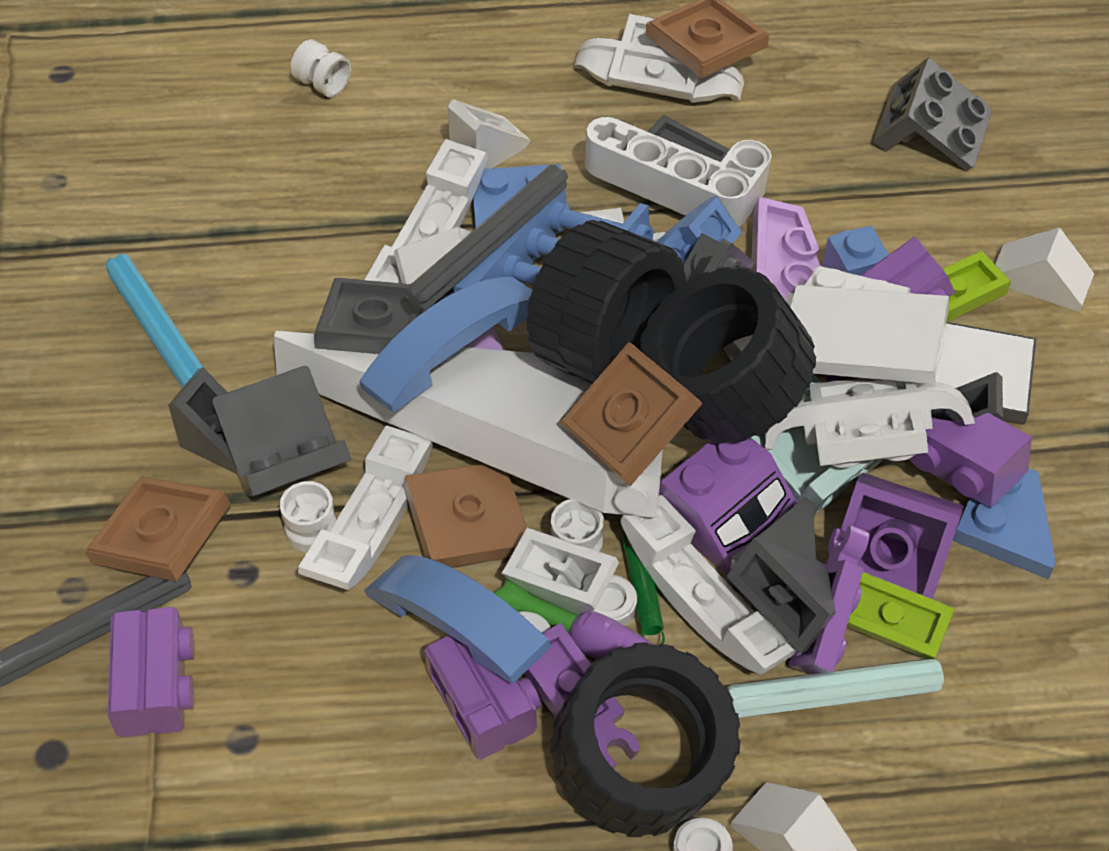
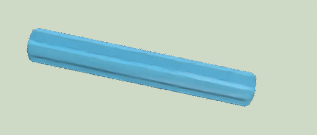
[105,254,203,388]

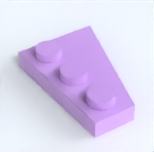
[751,197,820,299]

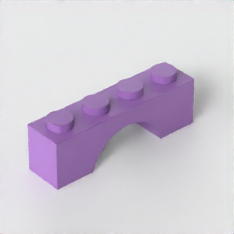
[826,375,1032,508]

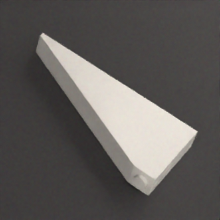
[274,331,663,518]

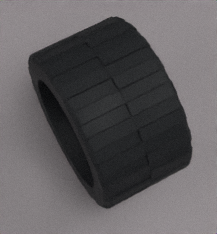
[526,220,687,384]
[639,267,816,444]
[550,642,741,838]

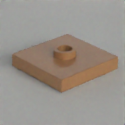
[646,0,769,79]
[560,342,703,486]
[403,464,527,567]
[85,476,231,582]

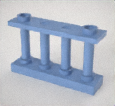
[454,188,654,293]

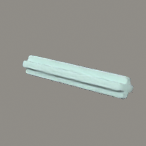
[727,659,944,718]

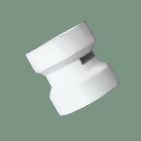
[290,39,352,97]
[280,481,336,553]
[551,499,604,553]

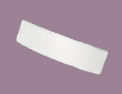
[364,139,487,283]
[298,425,433,590]
[620,495,798,675]

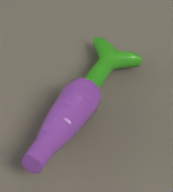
[493,578,654,659]

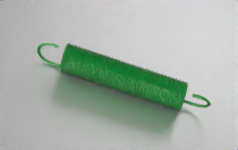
[623,535,665,644]

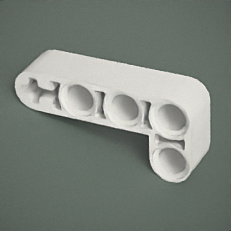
[585,117,772,227]

